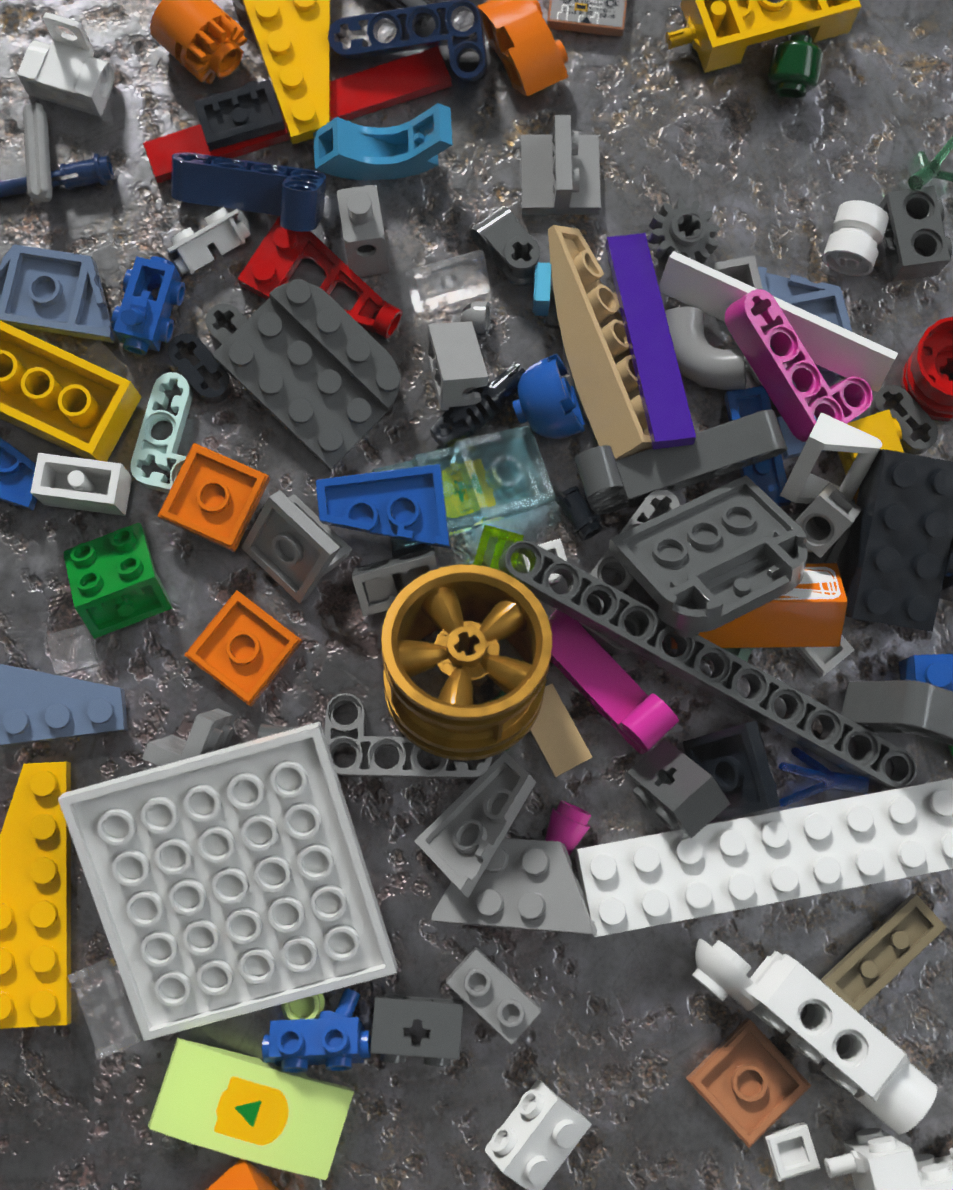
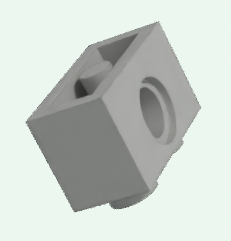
[446,946,541,1045]

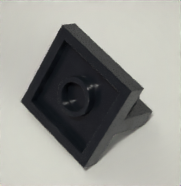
[683,721,780,823]

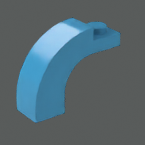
[313,103,453,181]

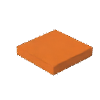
[158,443,270,552]
[184,590,303,707]

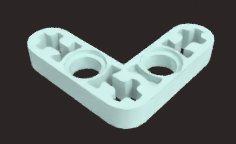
[130,372,193,493]

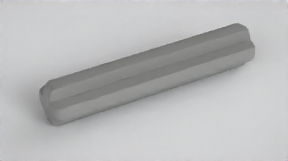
[23,103,52,204]

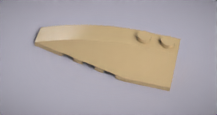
[548,225,653,460]

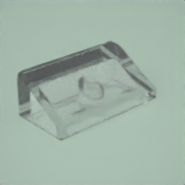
[405,250,490,313]

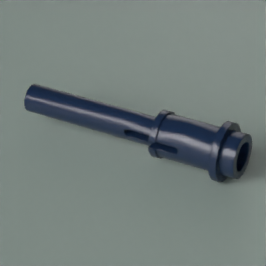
[0,153,114,198]

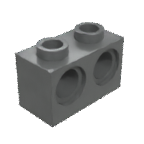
[879,186,952,282]
[352,547,440,617]

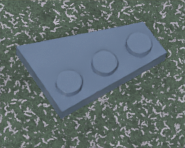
[0,664,128,747]

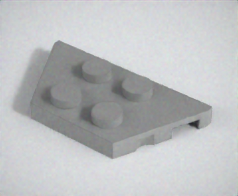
[431,838,597,936]

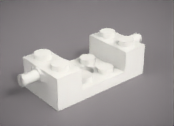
[824,1128,953,1190]

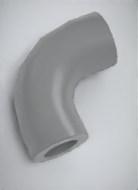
[665,307,746,390]

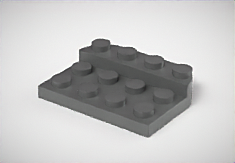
[212,279,401,471]
[609,475,808,638]

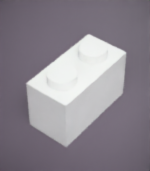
[30,453,132,516]

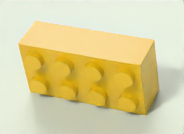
[0,321,142,462]

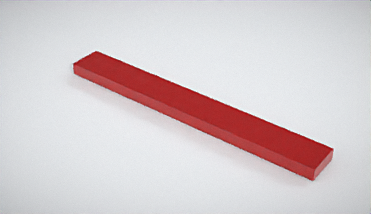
[143,46,451,183]

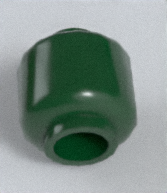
[768,34,823,98]

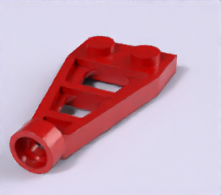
[237,216,403,339]

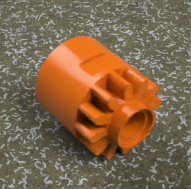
[150,0,247,84]

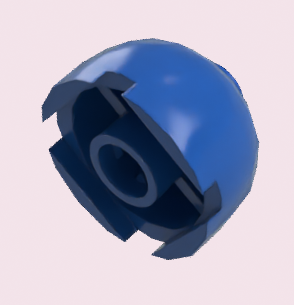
[513,354,585,439]

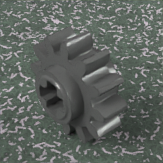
[647,198,720,265]

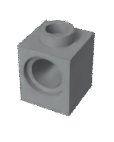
[795,483,862,558]

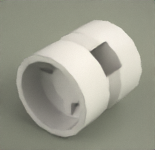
[822,200,890,277]

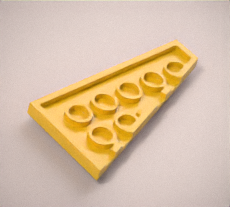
[242,0,330,145]
[0,762,71,1029]

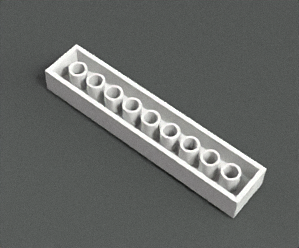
[573,778,953,937]

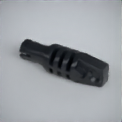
[429,362,525,451]

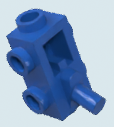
[111,256,185,355]
[262,988,371,1073]

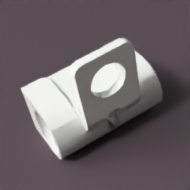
[17,12,114,117]

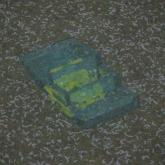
[371,425,556,551]

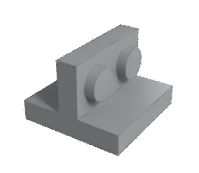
[520,115,601,215]
[241,490,352,604]
[142,708,234,766]

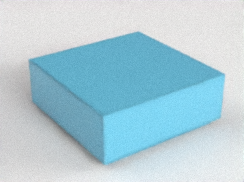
[532,262,551,316]

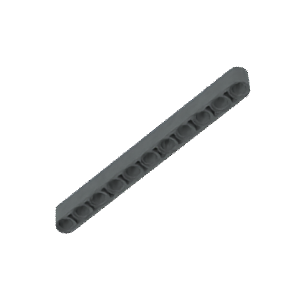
[498,540,917,788]

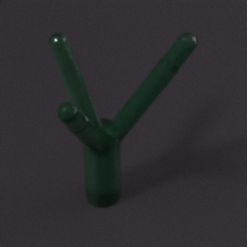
[908,136,953,190]

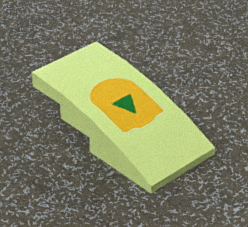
[148,1038,354,1181]

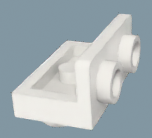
[485,1080,592,1190]

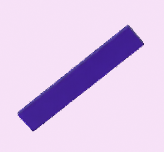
[605,233,696,449]

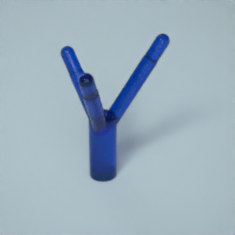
[779,747,869,807]

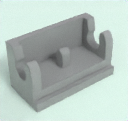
[426,321,488,411]

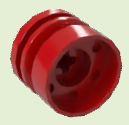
[901,316,953,422]

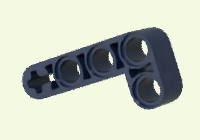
[328,0,487,82]
[171,152,326,232]

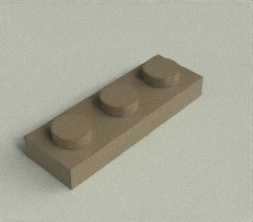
[820,894,947,1012]

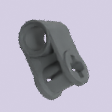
[470,206,540,286]

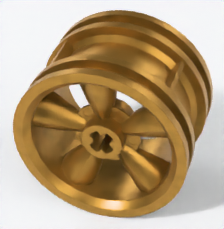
[381,564,552,761]

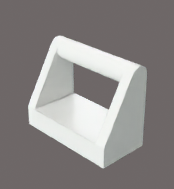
[780,413,882,504]

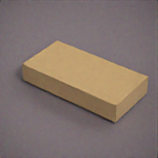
[529,683,592,778]

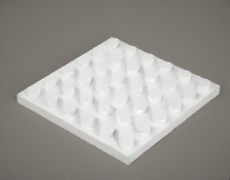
[58,722,398,1041]

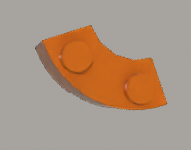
[476,0,568,96]

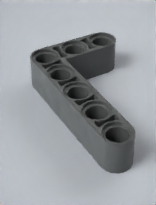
[574,409,788,515]
[841,680,953,746]

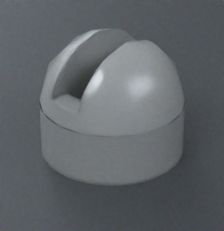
[461,302,491,334]

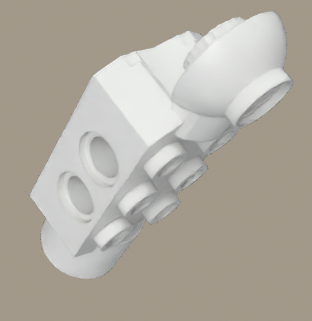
[692,938,937,1135]

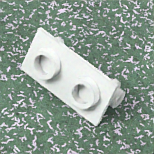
[167,207,250,275]

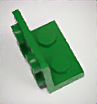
[63,523,173,639]

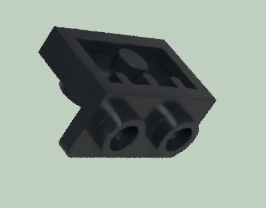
[193,79,285,151]

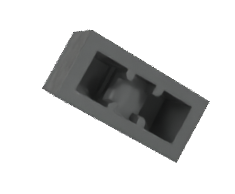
[627,739,730,838]
[370,994,463,1066]

